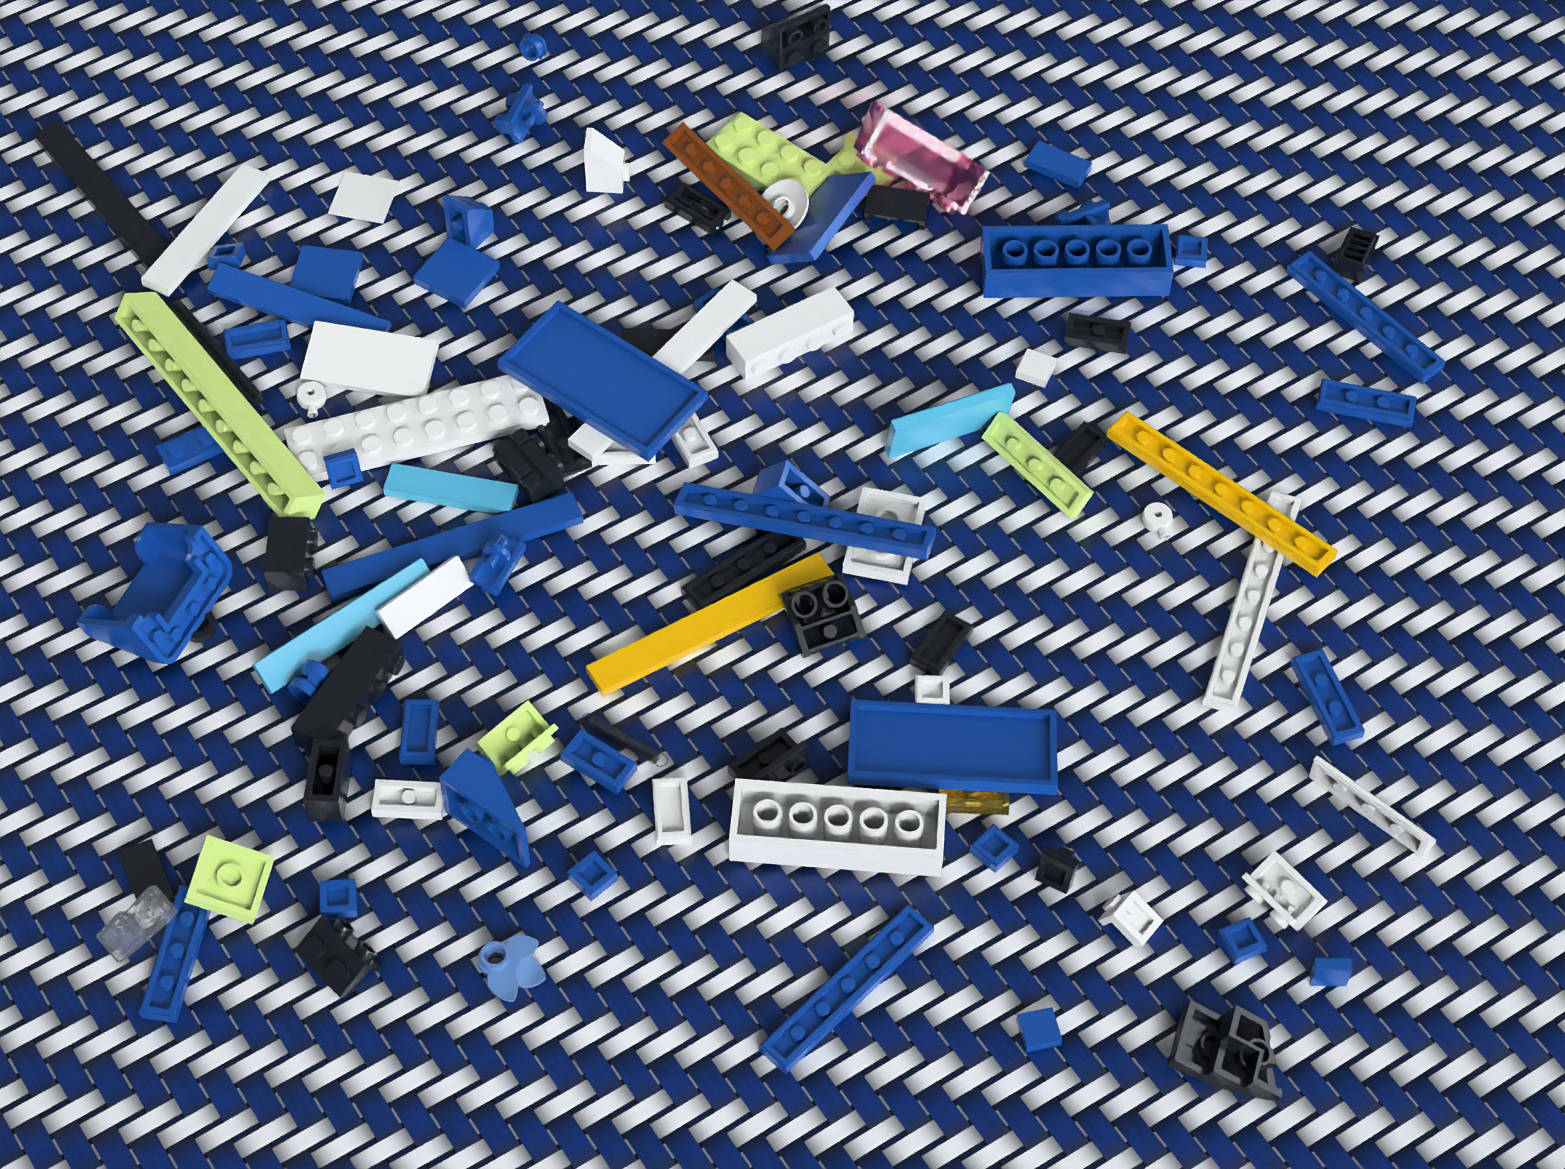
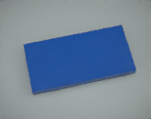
[766,171,876,264]

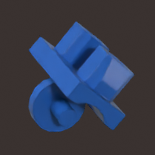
[494,84,547,143]
[1054,199,1111,225]
[468,531,527,596]

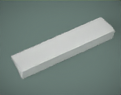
[1309,756,1436,858]

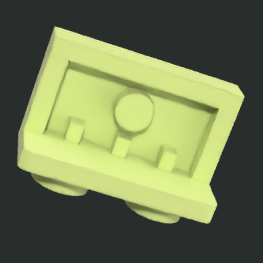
[474,701,559,777]

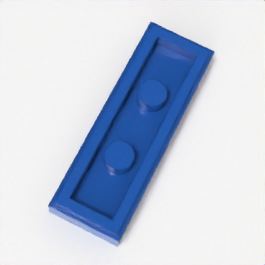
[1316,378,1417,428]
[1290,649,1365,746]

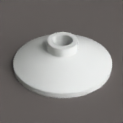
[761,179,809,229]

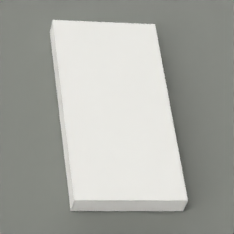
[300,321,439,399]

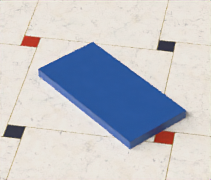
[497,300,708,462]
[847,700,1058,795]

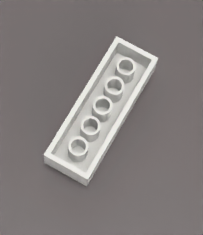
[729,778,947,877]

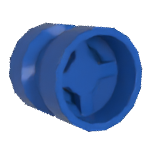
[288,659,331,706]

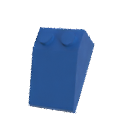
[439,748,530,868]

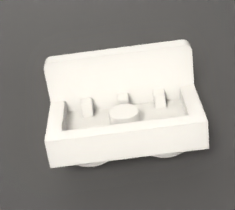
[1242,850,1328,932]

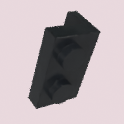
[728,728,808,782]
[294,917,383,998]

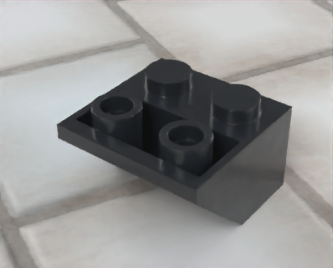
[761,4,830,71]

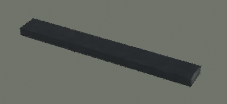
[33,121,169,270]

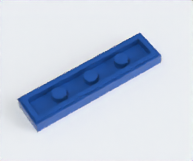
[139,884,211,1023]

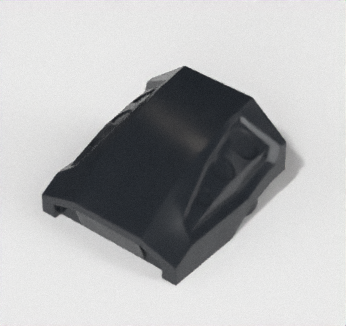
[778,573,866,658]

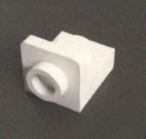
[1098,890,1163,948]

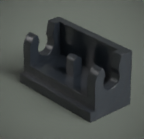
[864,184,930,230]

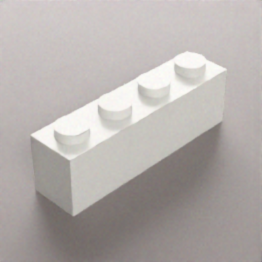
[726,286,854,381]

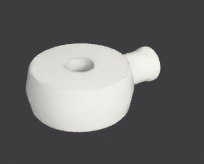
[296,381,327,418]
[1142,502,1173,541]

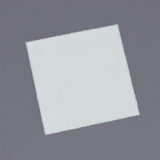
[328,171,400,224]

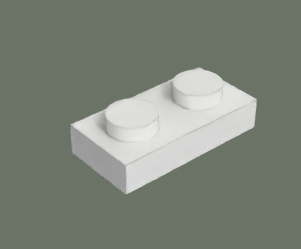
[371,779,444,820]

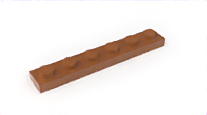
[662,122,796,251]

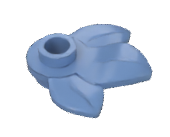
[477,935,546,1002]

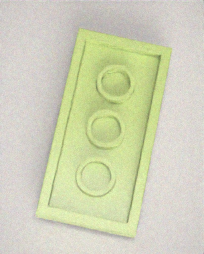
[706,112,834,199]

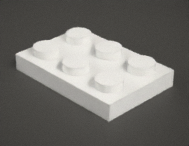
[842,487,927,585]

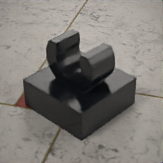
[1034,845,1080,894]

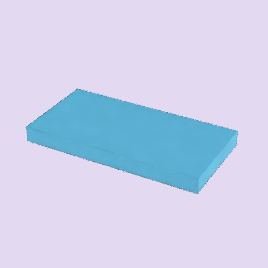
[884,383,1016,459]

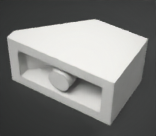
[584,128,631,193]

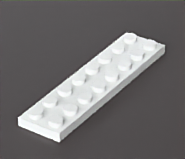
[283,375,549,482]

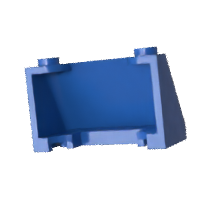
[76,522,233,664]

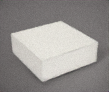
[1015,348,1057,388]
[915,675,950,705]

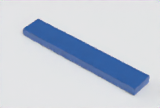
[1286,250,1446,384]
[207,262,392,332]
[759,905,934,1074]

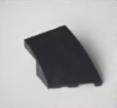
[1167,999,1283,1101]

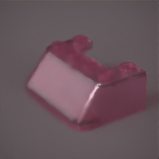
[854,101,990,215]

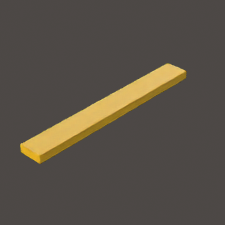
[1106,411,1338,577]
[586,552,834,697]

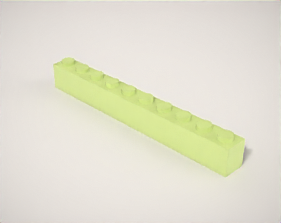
[114,292,326,519]

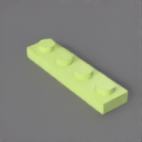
[981,412,1094,518]

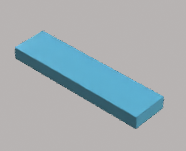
[383,463,519,515]

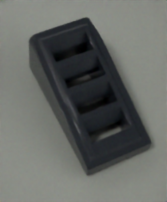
[1333,226,1380,283]

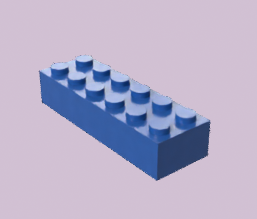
[980,224,1174,298]

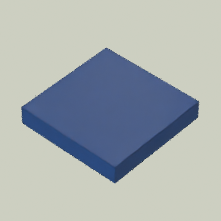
[413,237,500,309]
[289,245,364,307]

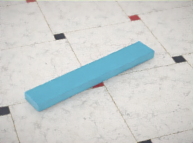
[252,558,430,694]

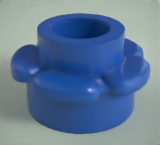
[519,33,547,61]

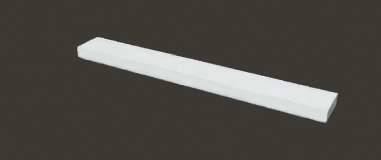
[568,279,757,462]
[1202,490,1302,715]

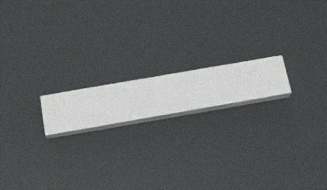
[141,163,269,297]

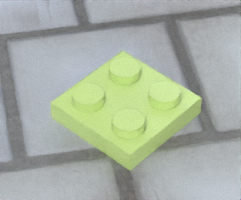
[184,835,275,925]

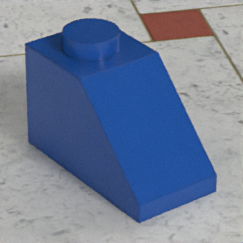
[442,195,495,249]
[752,460,831,508]

